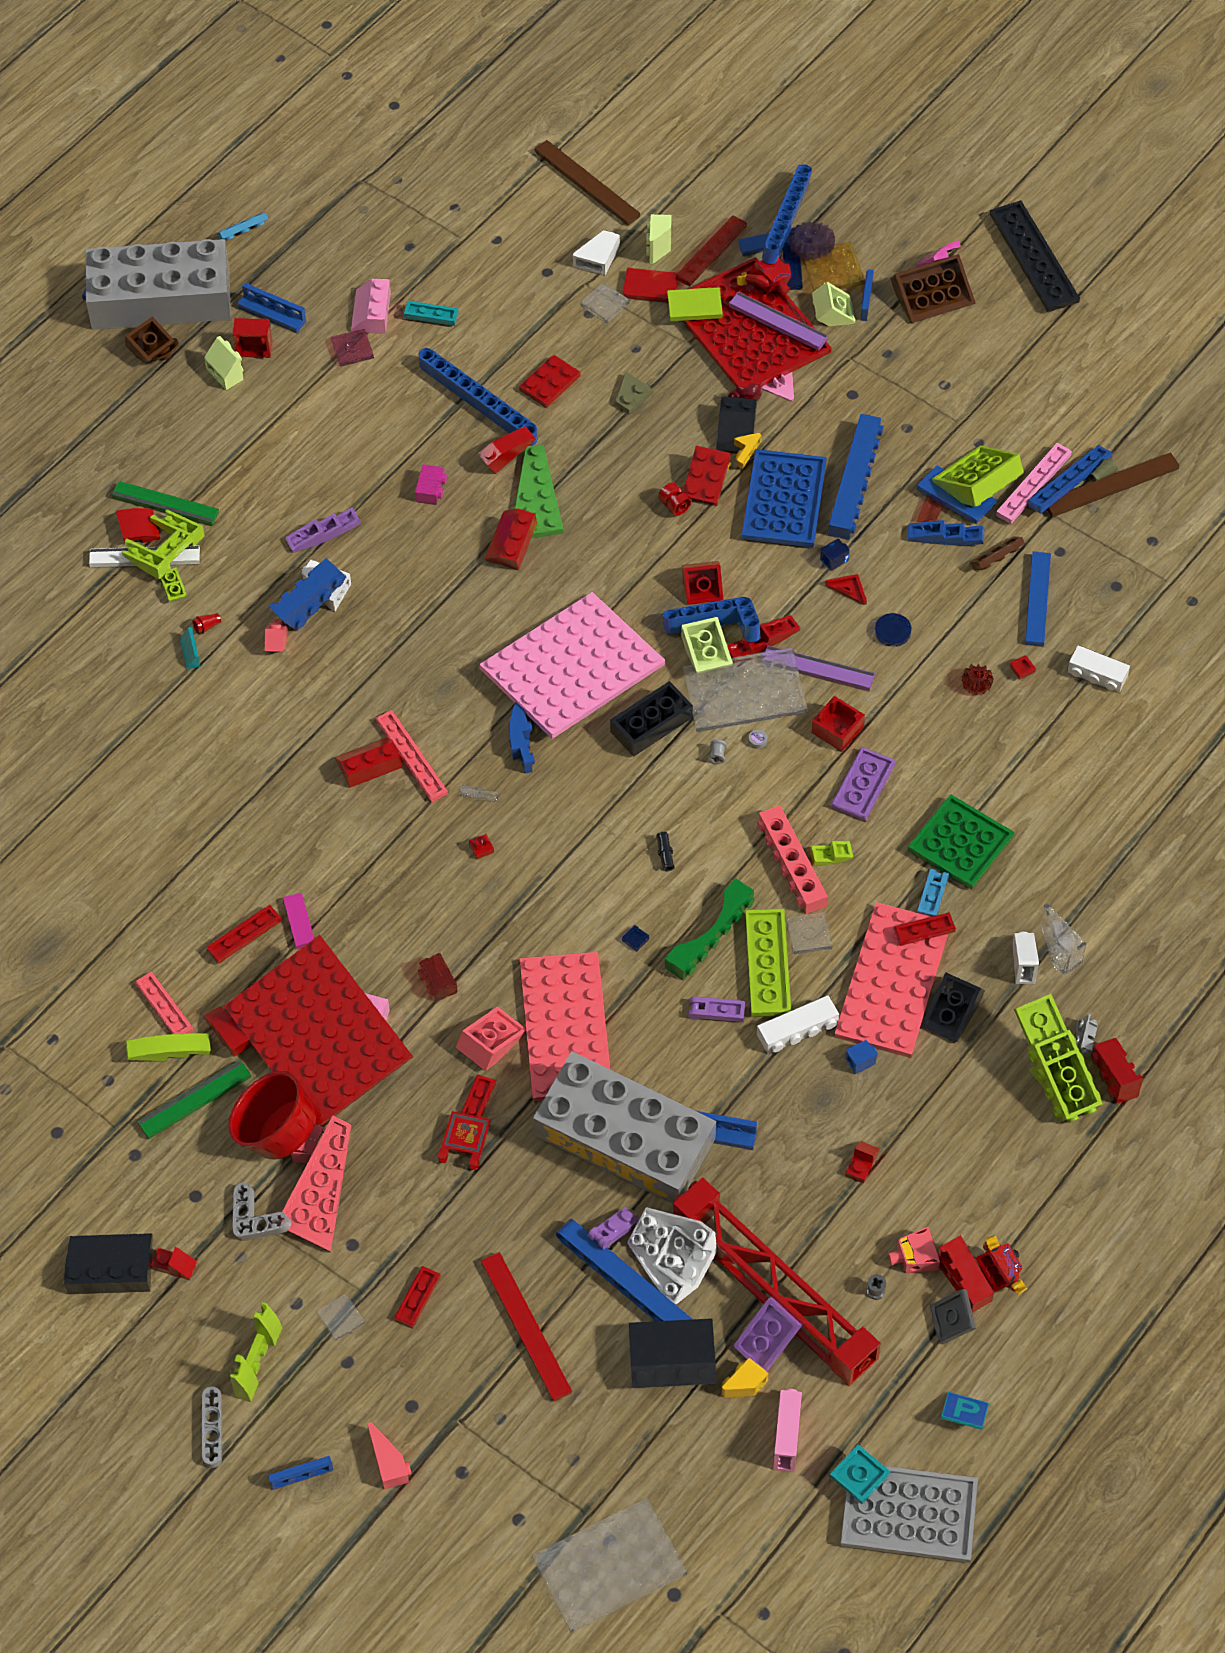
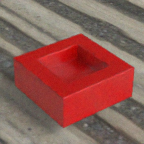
[1009,655,1036,680]

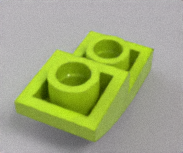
[160,567,187,602]

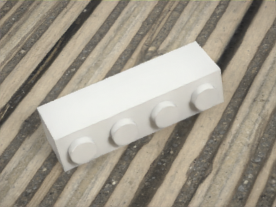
[757,996,839,1054]

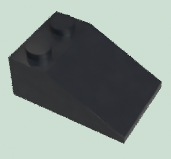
[716,397,757,454]
[921,972,985,1042]

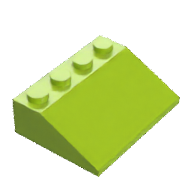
[932,445,1024,507]

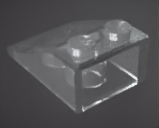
[1040,904,1087,975]

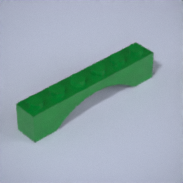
[665,878,755,981]

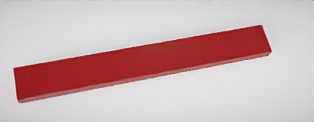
[481,1252,572,1402]

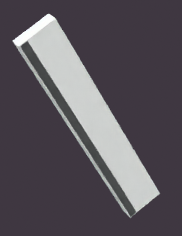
[89,546,200,567]

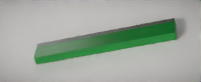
[112,481,219,526]
[137,1060,252,1139]

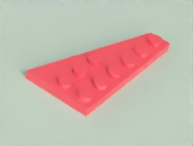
[277,1116,351,1252]

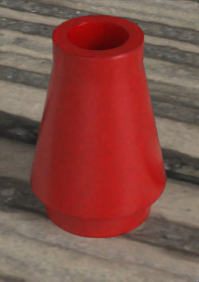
[192,613,221,634]

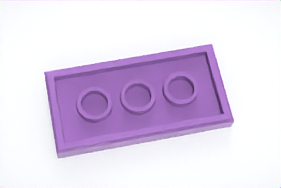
[831,747,896,822]

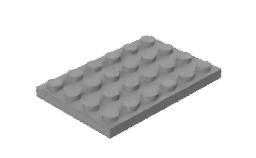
[841,1466,978,1563]

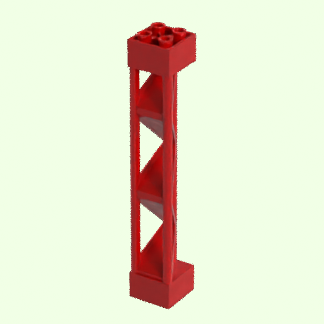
[673,1177,881,1386]

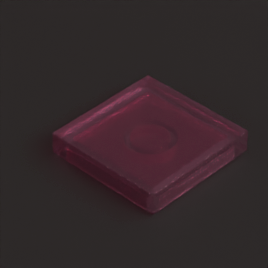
[331,329,374,367]

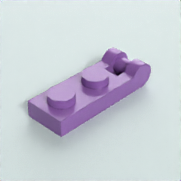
[688,997,745,1022]
[588,1207,639,1249]

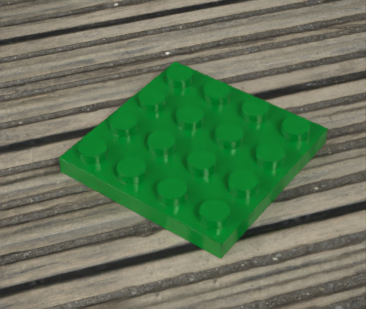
[907,794,1015,890]

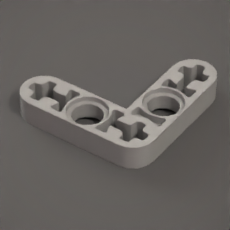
[233,1182,291,1240]

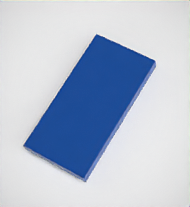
[916,465,997,524]

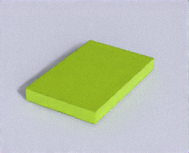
[667,287,723,321]

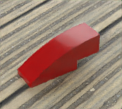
[203,1006,250,1057]

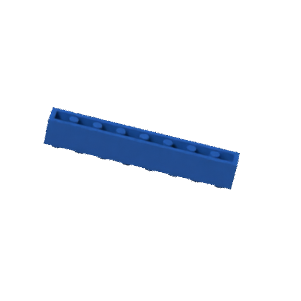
[828,414,884,540]

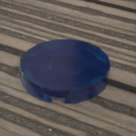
[875,613,912,646]

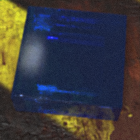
[622,925,649,952]

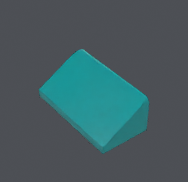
[180,627,200,669]

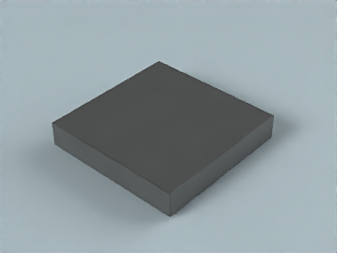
[930,1289,976,1344]

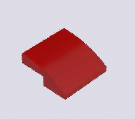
[116,508,160,543]

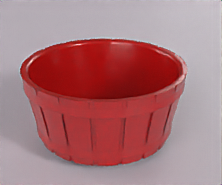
[228,1071,316,1160]

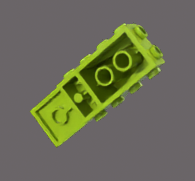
[1014,994,1102,1123]

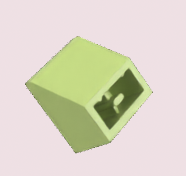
[646,214,671,264]
[204,336,244,390]

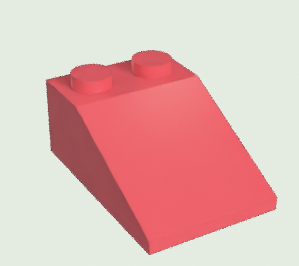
[456,1006,526,1071]

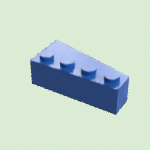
[269,558,347,631]

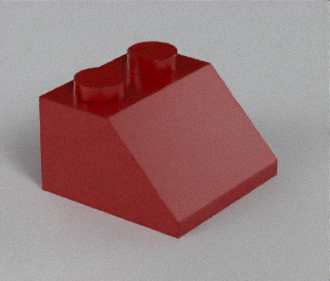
[682,561,724,605]

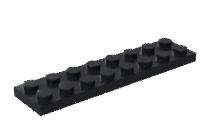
[990,200,1080,312]

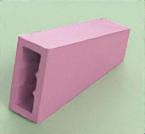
[773,1389,802,1472]

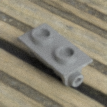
[1075,1014,1098,1057]

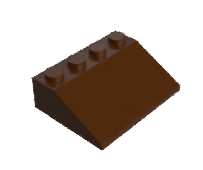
[890,254,976,324]

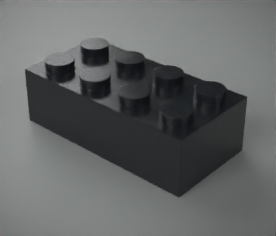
[610,681,693,757]

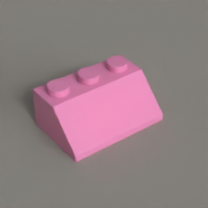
[351,279,391,333]

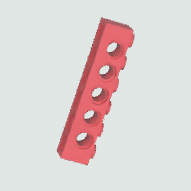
[757,805,828,914]

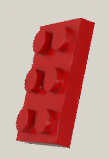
[519,354,581,408]
[683,445,731,506]

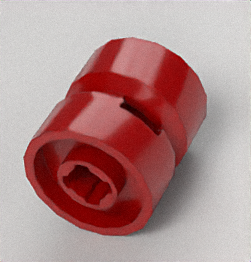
[658,482,692,516]

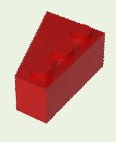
[1091,1038,1143,1104]
[938,1235,994,1313]

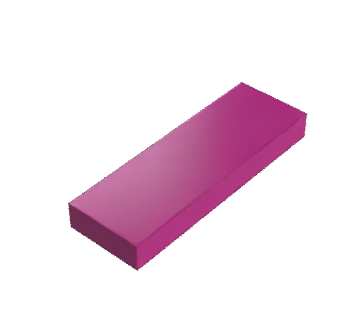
[283,893,314,949]

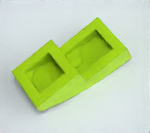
[809,841,853,866]

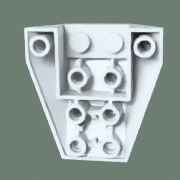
[627,1207,717,1304]

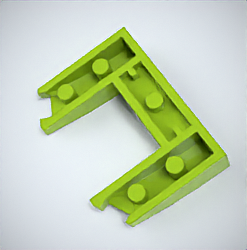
[122,510,204,579]
[230,1302,282,1402]

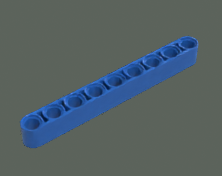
[762,164,812,264]
[418,348,538,446]
[556,1219,692,1321]

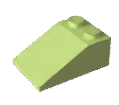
[681,617,733,674]

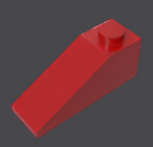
[478,426,536,474]

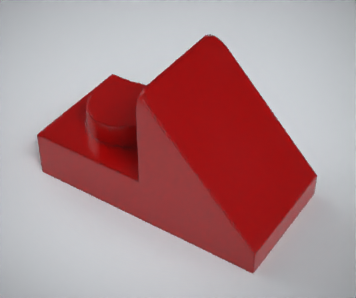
[845,1141,880,1183]
[150,1247,197,1280]

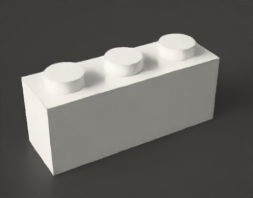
[1068,646,1130,693]

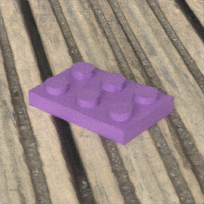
[734,1298,802,1372]

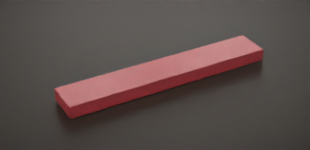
[376,710,448,803]

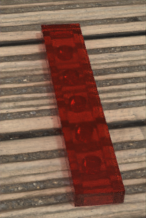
[675,215,747,287]

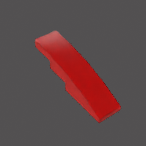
[727,615,800,663]

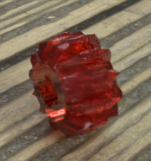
[961,663,994,696]

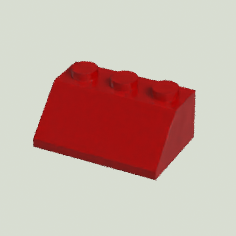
[485,508,538,570]
[335,737,402,788]

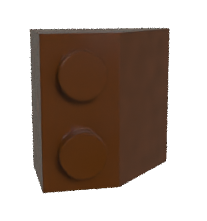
[125,316,175,362]

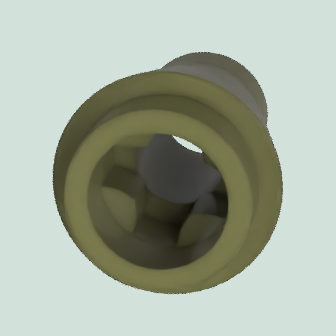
[1090,458,1118,481]

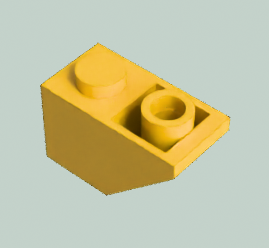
[721,1358,769,1398]

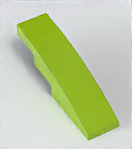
[125,1033,211,1061]

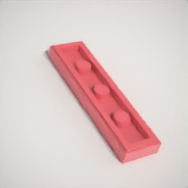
[135,971,194,1034]

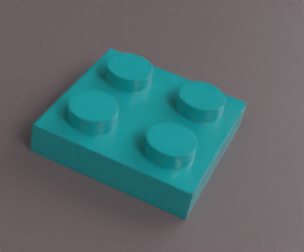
[830,1444,891,1504]

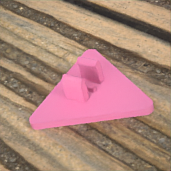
[762,372,794,401]

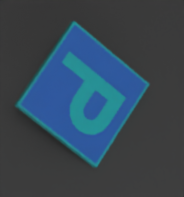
[941,1391,989,1430]

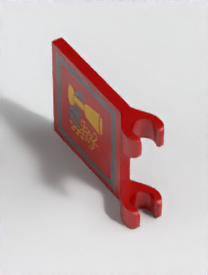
[438,1111,491,1170]

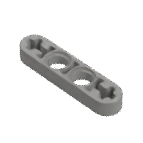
[202,1386,222,1468]

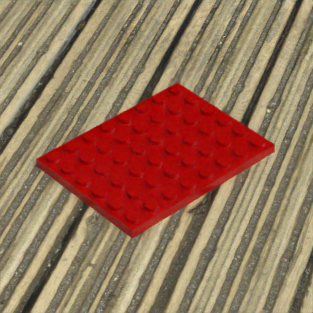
[682,257,832,388]
[224,935,413,1126]

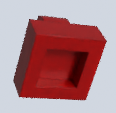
[469,834,494,859]

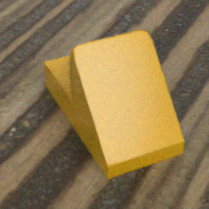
[734,433,762,470]

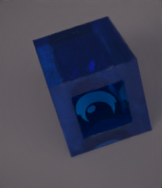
[820,538,850,571]

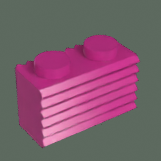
[415,464,447,505]

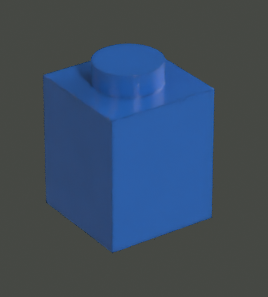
[845,1040,878,1074]

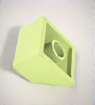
[812,282,855,326]

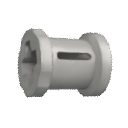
[708,739,727,764]

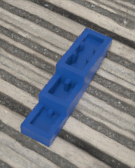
[907,520,985,545]

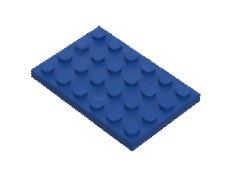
[742,449,827,548]

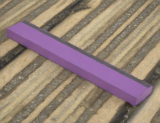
[729,292,828,351]
[762,645,875,691]

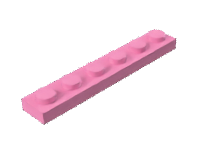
[996,443,1072,524]

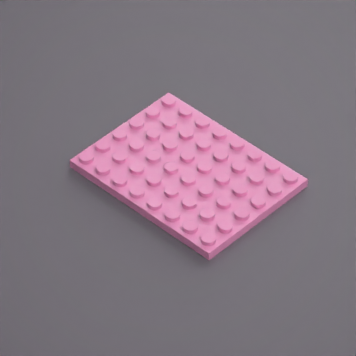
[479,592,665,739]

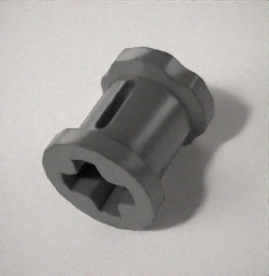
[866,1274,886,1300]

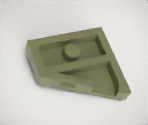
[616,372,653,415]

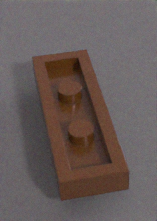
[970,536,1025,570]

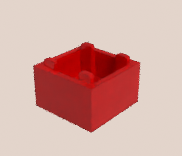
[232,318,273,358]
[811,696,865,752]

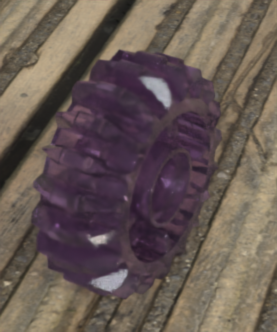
[789,221,835,260]

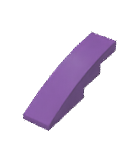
[285,507,362,552]

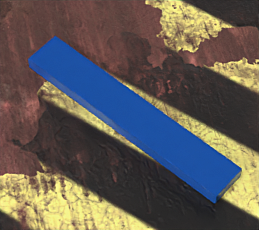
[1027,445,1112,513]
[1025,551,1051,646]

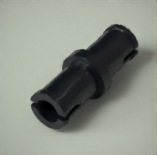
[656,832,675,871]

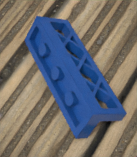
[237,283,306,333]
[694,1110,757,1150]

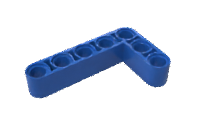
[663,597,761,642]

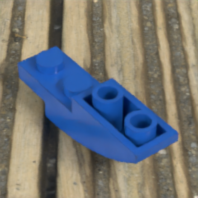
[509,702,535,773]

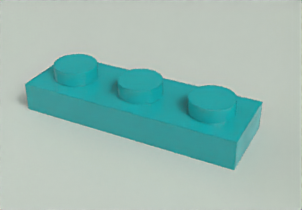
[404,301,459,326]

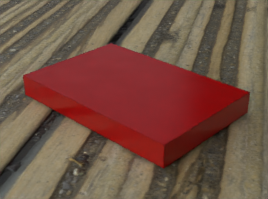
[622,268,678,303]

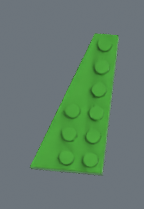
[515,444,564,539]

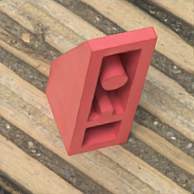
[367,1422,412,1489]

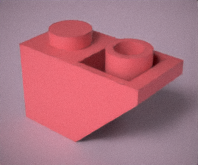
[265,620,288,652]

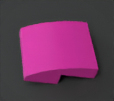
[916,240,961,267]

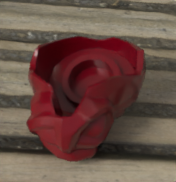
[727,383,762,401]

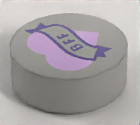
[749,730,768,749]

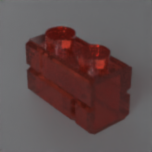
[418,953,458,1001]

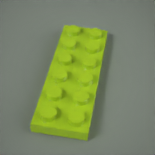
[745,909,791,1017]

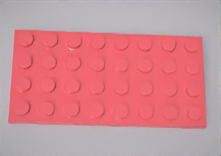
[834,902,948,1058]
[520,952,610,1102]

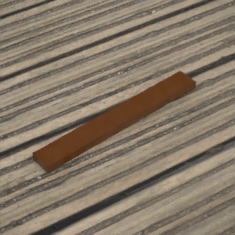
[535,140,640,226]
[1047,452,1180,518]

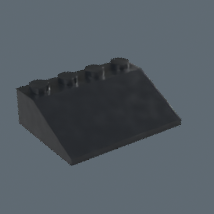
[64,1233,153,1294]
[628,1318,717,1388]

